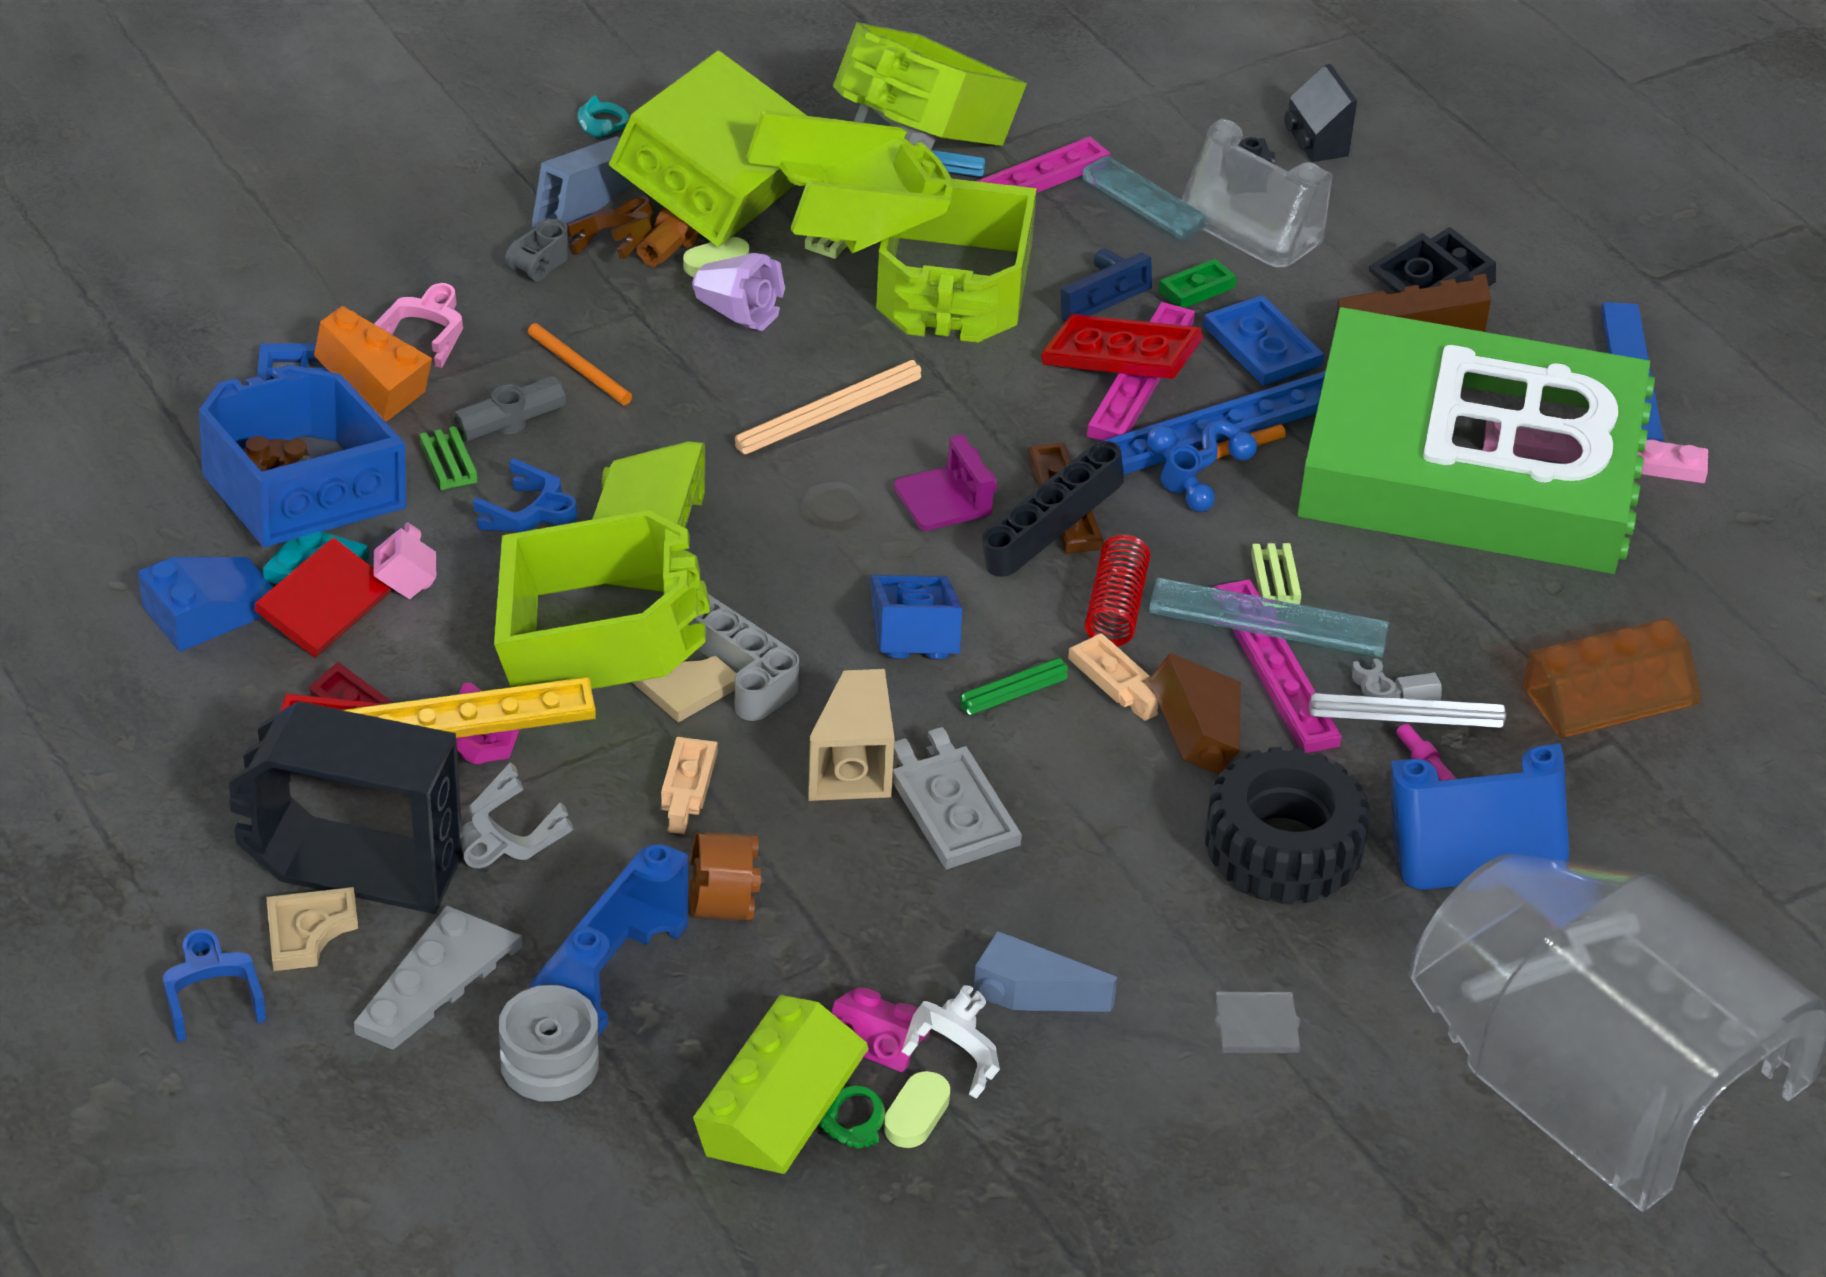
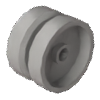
[499,985,599,1102]

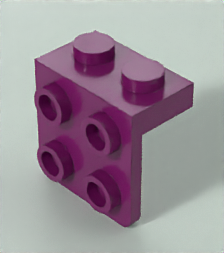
[894,434,997,531]

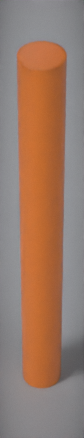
[527,323,632,406]

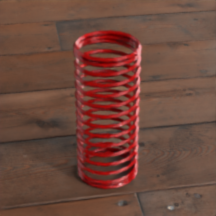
[1084,535,1151,647]

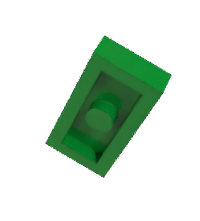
[1158,258,1237,308]

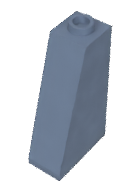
[531,136,633,228]

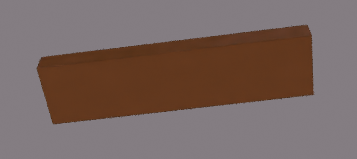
[1028,443,1104,554]

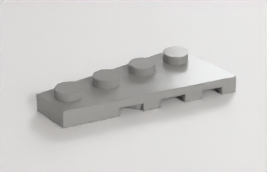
[354,906,523,1050]

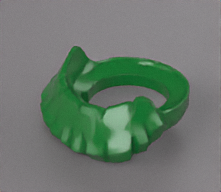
[819,1086,885,1149]

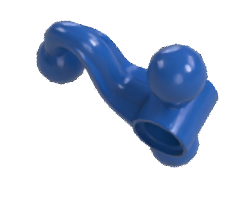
[1147,420,1257,513]

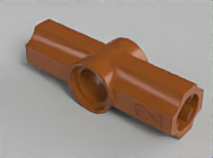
[637,208,699,268]

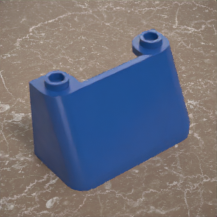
[1391,744,1569,890]
[529,844,688,1037]

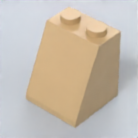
[808,669,895,801]

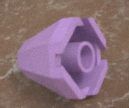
[692,253,785,332]

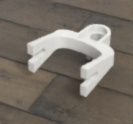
[902,985,1000,1099]

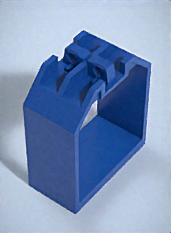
[199,365,406,547]

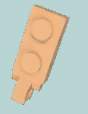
[1068,633,1158,721]
[661,737,718,834]

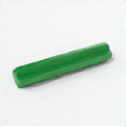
[959,658,1068,716]

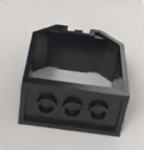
[229,701,463,914]

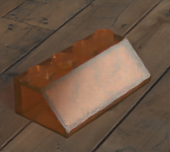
[1522,617,1702,738]

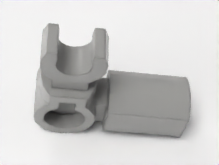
[1352,658,1442,700]

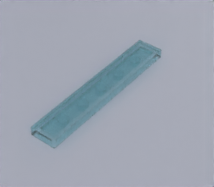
[1149,578,1389,658]

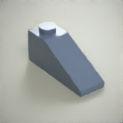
[973,931,1118,1012]

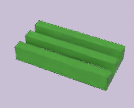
[419,426,477,490]

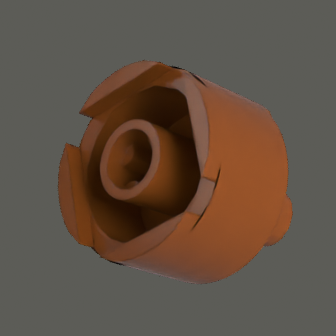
[689,832,761,921]

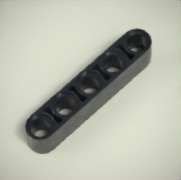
[981,441,1125,577]

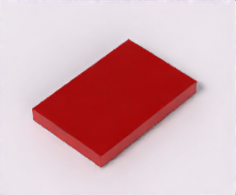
[254,537,392,658]

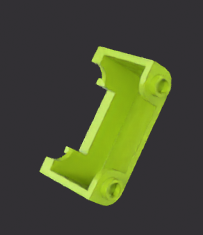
[592,441,705,592]

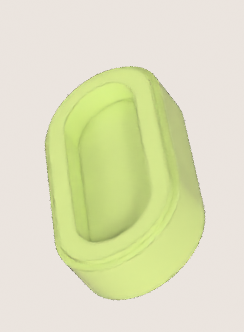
[683,237,749,277]
[884,1071,950,1148]

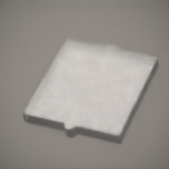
[1214,992,1301,1053]

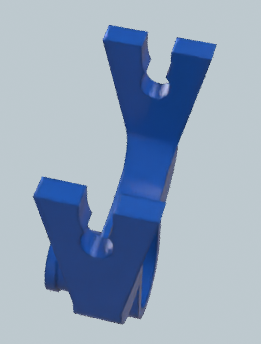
[473,458,578,532]
[163,929,266,1042]

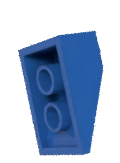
[137,557,273,652]
[870,575,962,659]

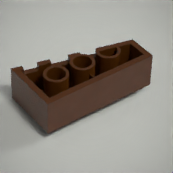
[1334,274,1491,332]

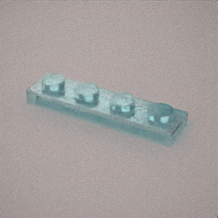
[1083,155,1207,241]

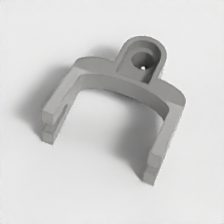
[461,762,574,868]

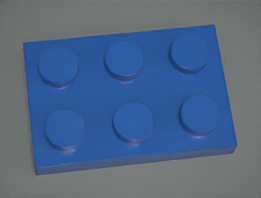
[1203,295,1324,386]

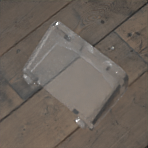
[1179,118,1333,267]

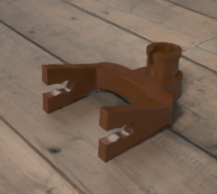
[566,197,655,260]

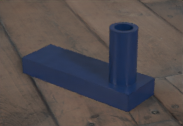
[1060,248,1152,321]

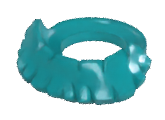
[577,95,629,138]

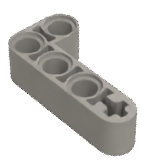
[689,594,799,721]

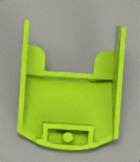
[746,110,954,253]

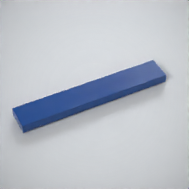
[1601,302,1663,442]

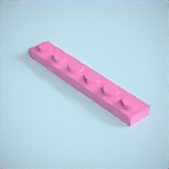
[1483,420,1708,483]

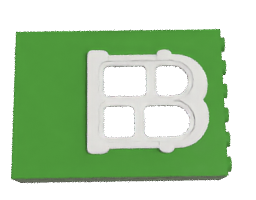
[1298,307,1655,574]

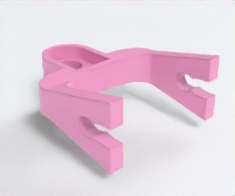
[374,283,463,368]

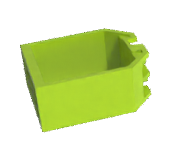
[833,22,1027,146]
[876,179,1037,343]
[494,510,710,689]

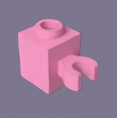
[374,522,437,600]

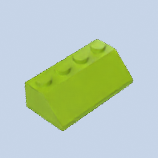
[693,995,869,1174]

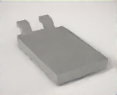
[892,727,1022,870]

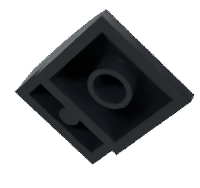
[1369,227,1496,293]

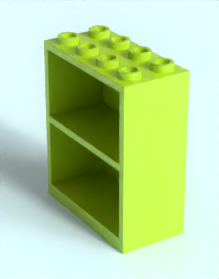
[608,50,807,247]

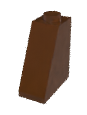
[1150,653,1241,775]

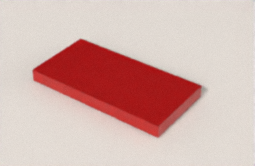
[1041,314,1203,379]

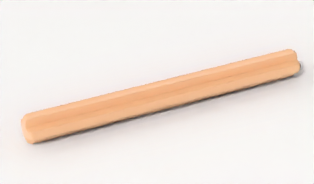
[735,360,921,455]

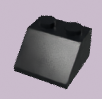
[1284,64,1357,162]

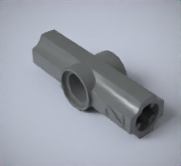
[451,376,566,443]

